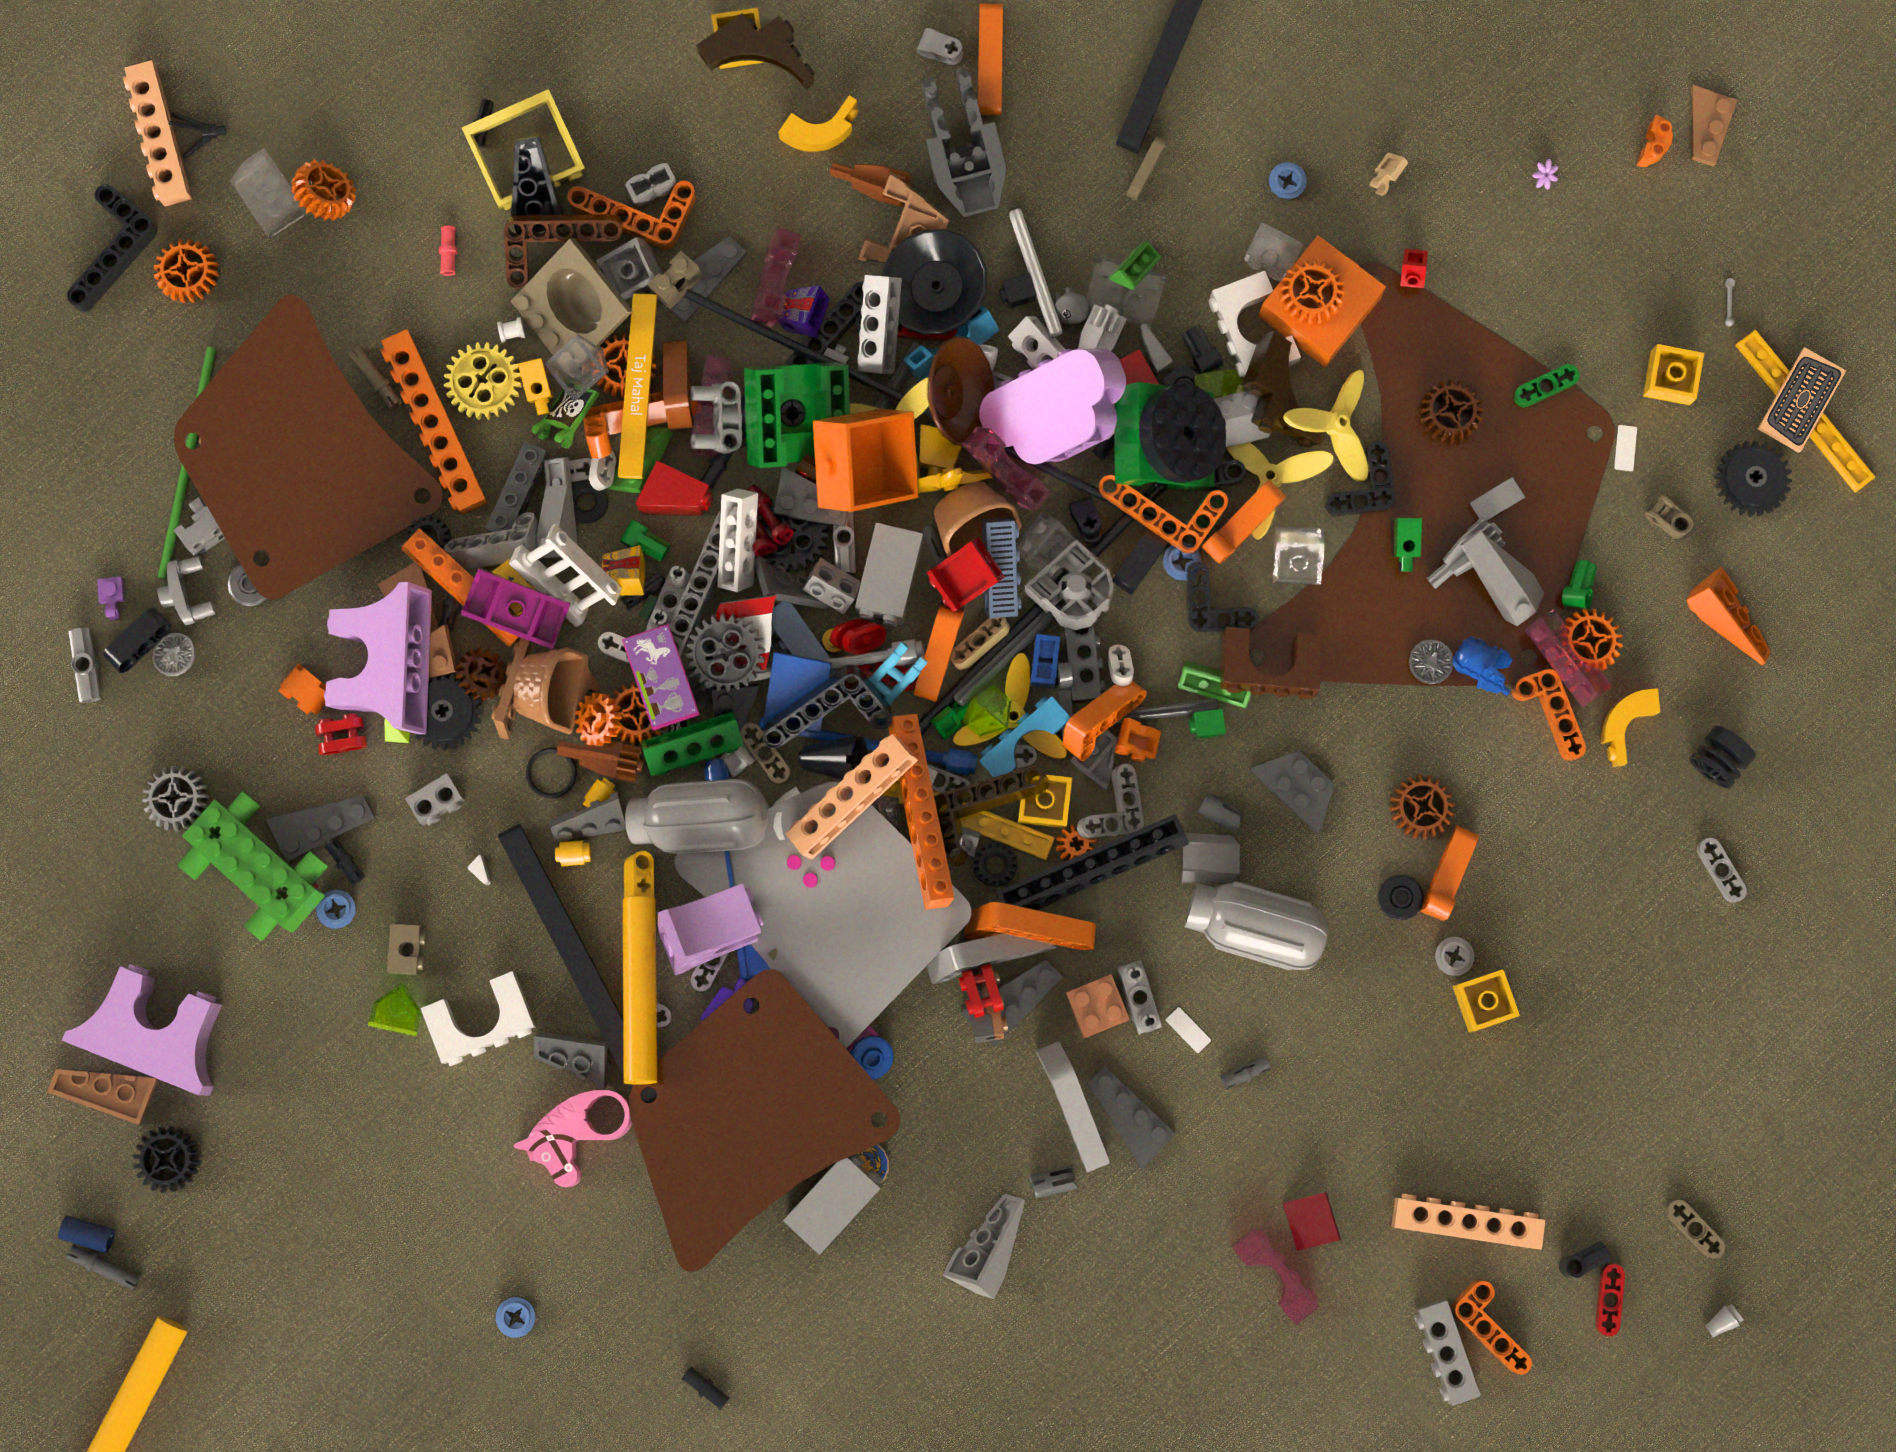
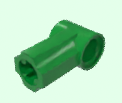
[619,520,671,563]
[1562,560,1598,609]

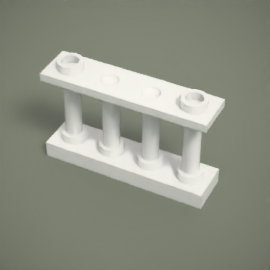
[509,524,622,627]

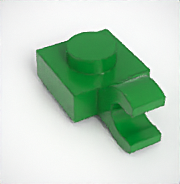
[930,701,973,740]

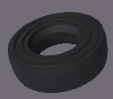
[572,480,608,523]

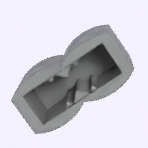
[625,163,676,208]

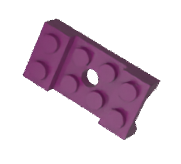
[461,568,570,649]

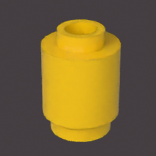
[583,778,616,808]
[555,840,591,866]

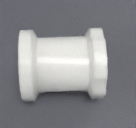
[497,317,525,343]

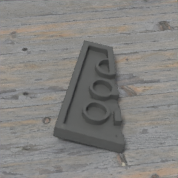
[649,236,748,323]
[265,796,375,863]
[961,960,1063,1047]
[1087,1066,1175,1170]

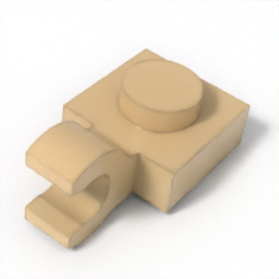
[1370,153,1408,196]

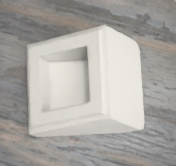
[719,742,756,778]
[468,854,491,885]

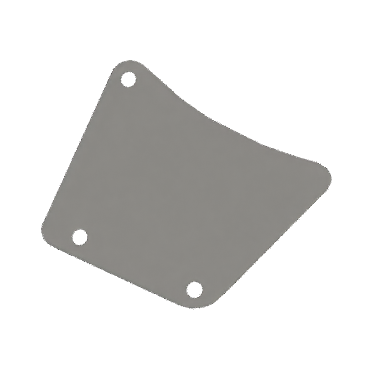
[674,782,971,1048]

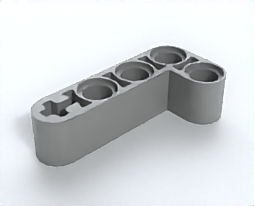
[444,512,539,569]

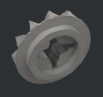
[1435,937,1474,976]

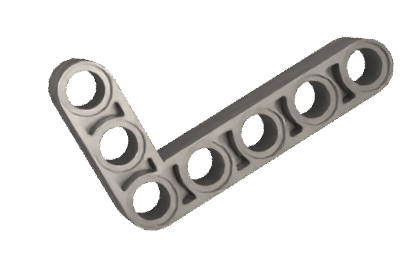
[926,934,1057,984]
[1036,1041,1110,1173]

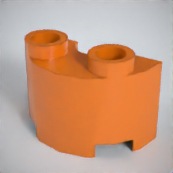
[1636,114,1673,167]
[278,663,326,715]
[1115,718,1161,762]

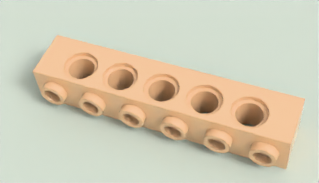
[123,60,192,207]
[786,734,918,860]
[1391,1194,1545,1250]

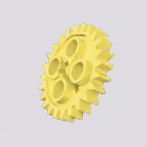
[444,342,522,420]

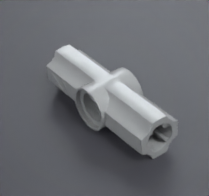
[833,511,856,575]
[68,628,102,703]

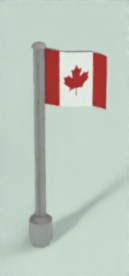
[704,595,925,690]

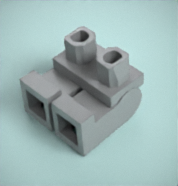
[174,496,225,557]

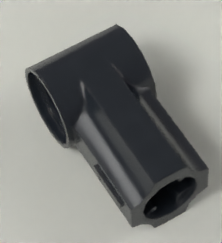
[1182,325,1223,376]
[1559,1241,1611,1278]

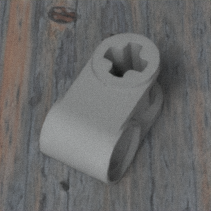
[916,28,963,65]

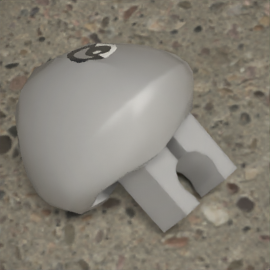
[1054,287,1091,325]

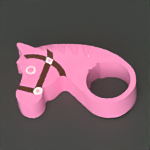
[514,1090,632,1187]

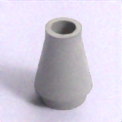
[1705,1304,1743,1338]

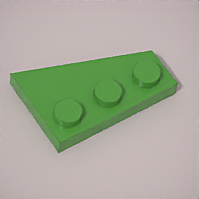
[607,426,673,493]

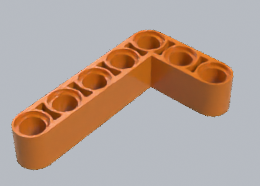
[567,180,696,250]
[583,386,702,459]
[1099,475,1228,554]
[964,902,1096,950]

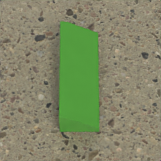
[1109,240,1162,290]
[1177,661,1251,708]

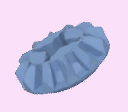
[1269,162,1307,200]
[1163,542,1201,581]
[316,890,356,929]
[496,1297,536,1338]

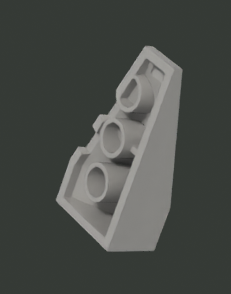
[1460,530,1544,626]
[943,1194,1025,1299]

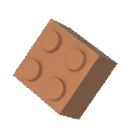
[1065,974,1130,1039]

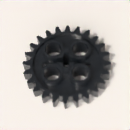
[759,499,830,573]

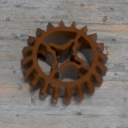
[1419,379,1484,444]

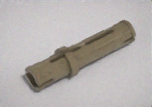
[348,345,402,410]

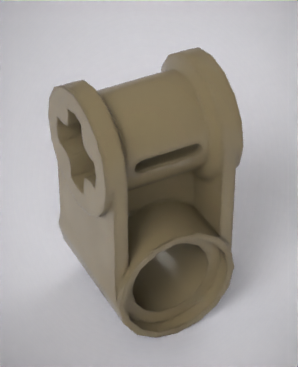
[1645,495,1693,539]

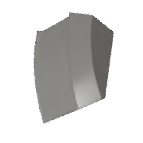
[597,237,664,300]
[1181,833,1240,884]

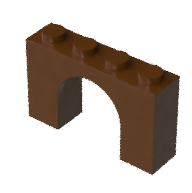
[1220,627,1322,699]

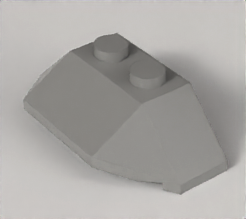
[1214,390,1271,448]

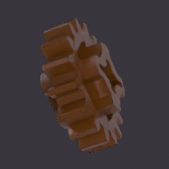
[455,647,507,701]

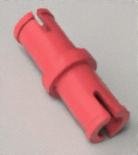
[439,226,458,276]

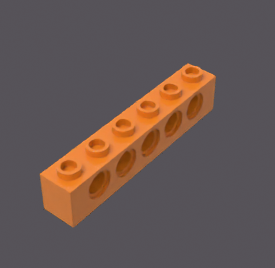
[402,528,519,648]

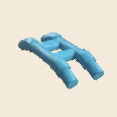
[860,642,928,714]

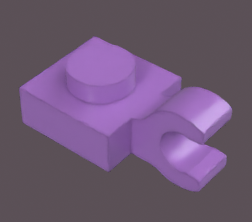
[97,576,125,620]

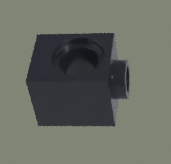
[999,273,1037,309]

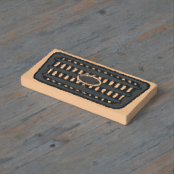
[1758,347,1846,453]

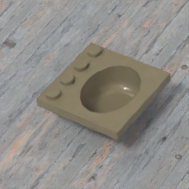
[510,238,633,374]

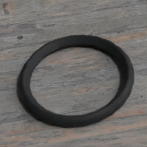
[526,748,577,798]

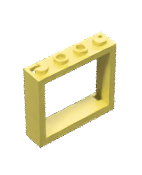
[462,89,585,210]

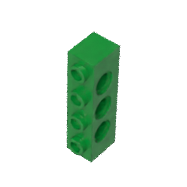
[640,712,744,776]

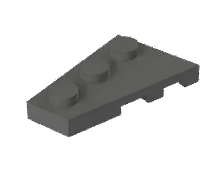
[774,467,848,527]

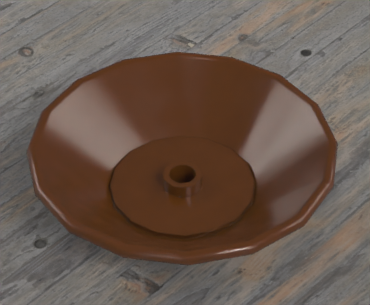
[926,336,994,447]

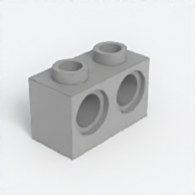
[803,558,861,614]
[405,773,465,826]

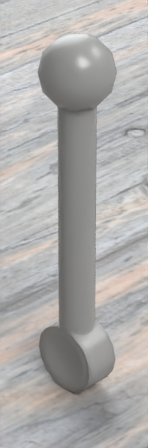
[1725,278,1735,327]

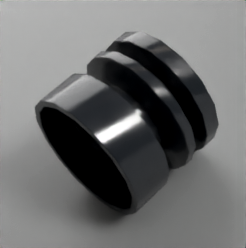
[1689,725,1756,789]

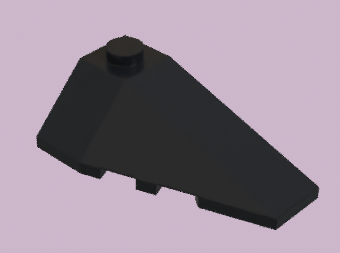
[511,135,564,233]

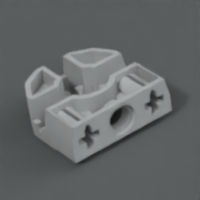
[1025,539,1114,630]

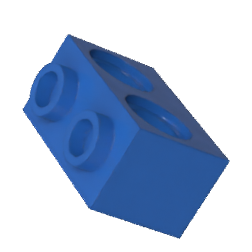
[1030,634,1060,688]

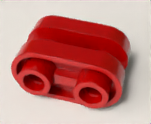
[830,618,886,655]
[315,714,367,755]
[958,963,1004,1018]

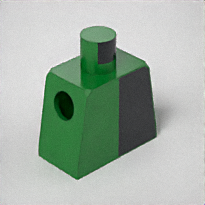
[1391,518,1422,572]

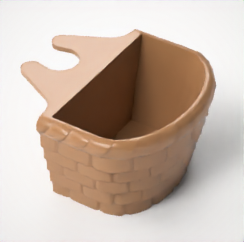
[934,482,1022,558]
[513,647,600,734]

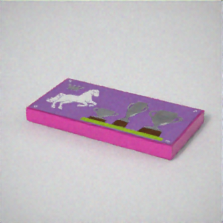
[622,624,699,730]

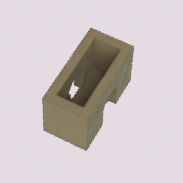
[648,251,703,309]
[387,924,427,975]

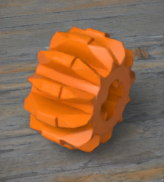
[1056,824,1097,860]

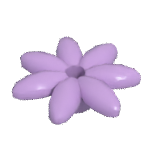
[1532,159,1558,189]

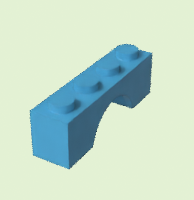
[903,305,999,382]
[979,696,1071,777]

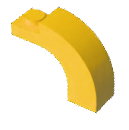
[778,95,859,152]
[1600,688,1660,767]

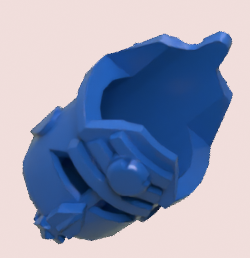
[1452,637,1513,695]

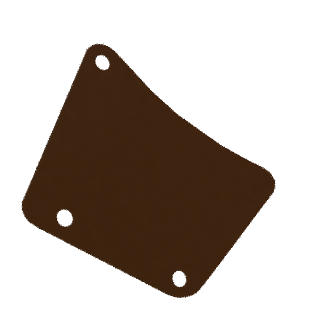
[174,295,443,600]
[628,969,900,1272]

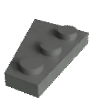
[754,556,829,610]
[550,791,626,843]
[534,1032,608,1089]

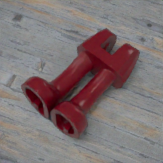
[747,484,794,557]

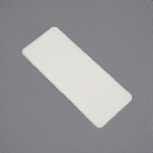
[1614,425,1637,471]
[1166,1007,1211,1053]

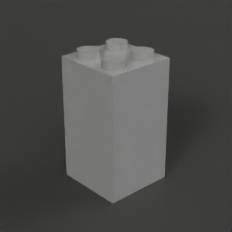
[855,523,923,627]
[783,1154,884,1255]

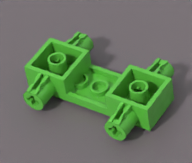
[177,791,329,941]

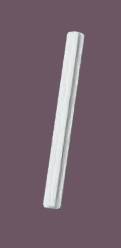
[1009,209,1062,337]

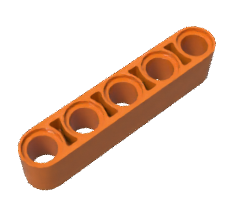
[978,3,1003,116]

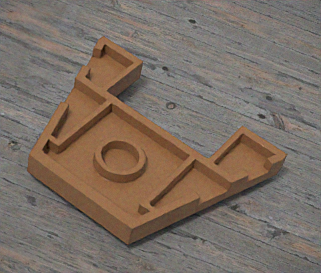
[858,172,949,262]

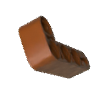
[663,340,693,430]

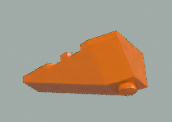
[1686,566,1771,665]

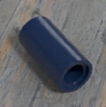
[58,1215,115,1253]

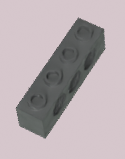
[486,441,550,533]
[1062,603,1105,704]

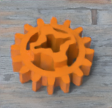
[574,693,622,746]

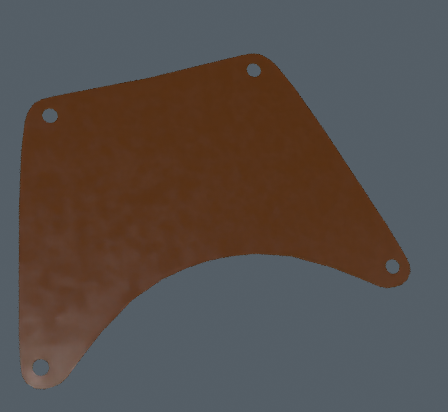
[1249,262,1615,686]

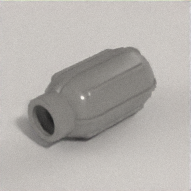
[625,779,769,854]
[1184,881,1329,970]

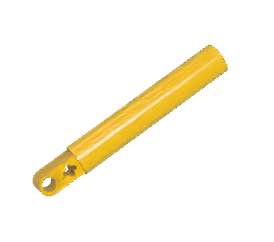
[622,851,657,1084]
[87,1316,188,1452]

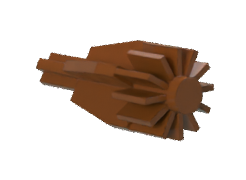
[830,162,913,207]
[557,740,645,783]

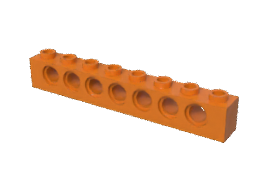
[380,329,488,515]
[888,714,954,910]

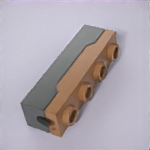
[967,964,1008,1043]

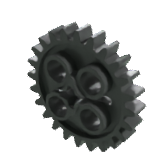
[686,612,766,692]

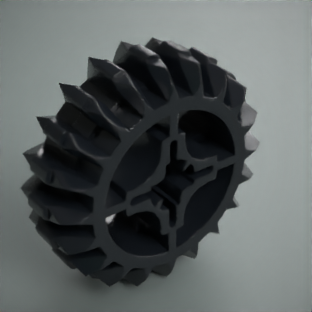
[133,1126,201,1193]

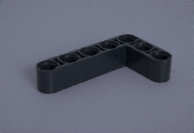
[67,184,157,312]
[763,665,892,749]

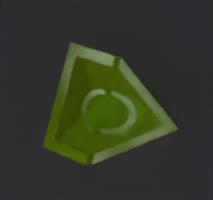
[963,685,1012,737]
[368,984,422,1037]

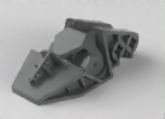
[921,69,1007,217]

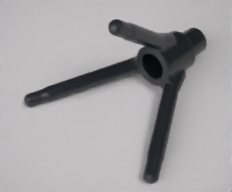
[168,112,226,159]

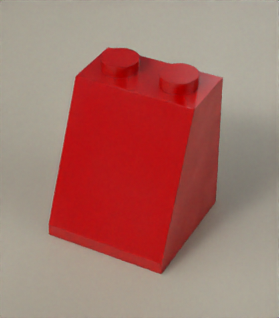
[636,461,714,516]

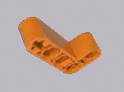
[1202,480,1287,564]
[913,603,965,702]
[1511,669,1586,761]
[1062,680,1147,761]
[1420,825,1479,921]
[1451,1280,1532,1375]

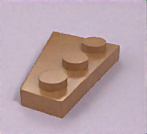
[1691,85,1737,167]
[428,625,458,680]

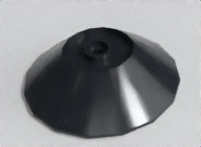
[881,229,987,335]

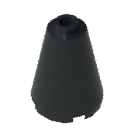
[798,735,868,780]

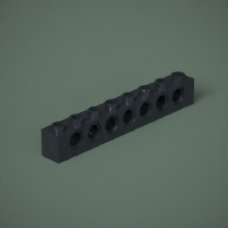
[997,814,1189,910]

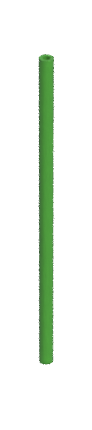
[157,347,217,580]

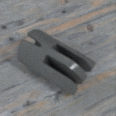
[1197,792,1244,831]
[1030,1165,1078,1199]

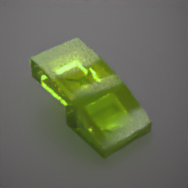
[1194,369,1244,397]

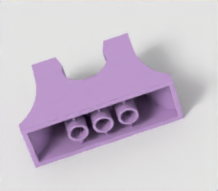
[324,582,432,734]
[658,883,763,976]
[62,964,222,1096]

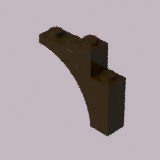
[696,13,815,90]
[1242,331,1325,448]

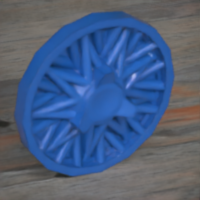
[850,1036,894,1080]

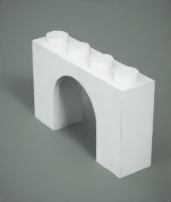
[1208,271,1301,378]
[421,971,536,1066]

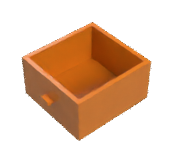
[1258,235,1386,368]
[813,409,918,512]

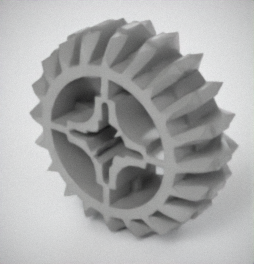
[142,766,209,832]

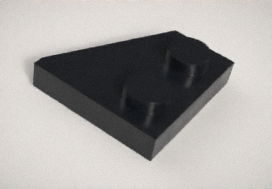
[711,684,759,737]

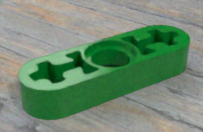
[1514,364,1580,408]

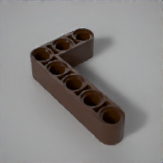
[504,214,623,289]

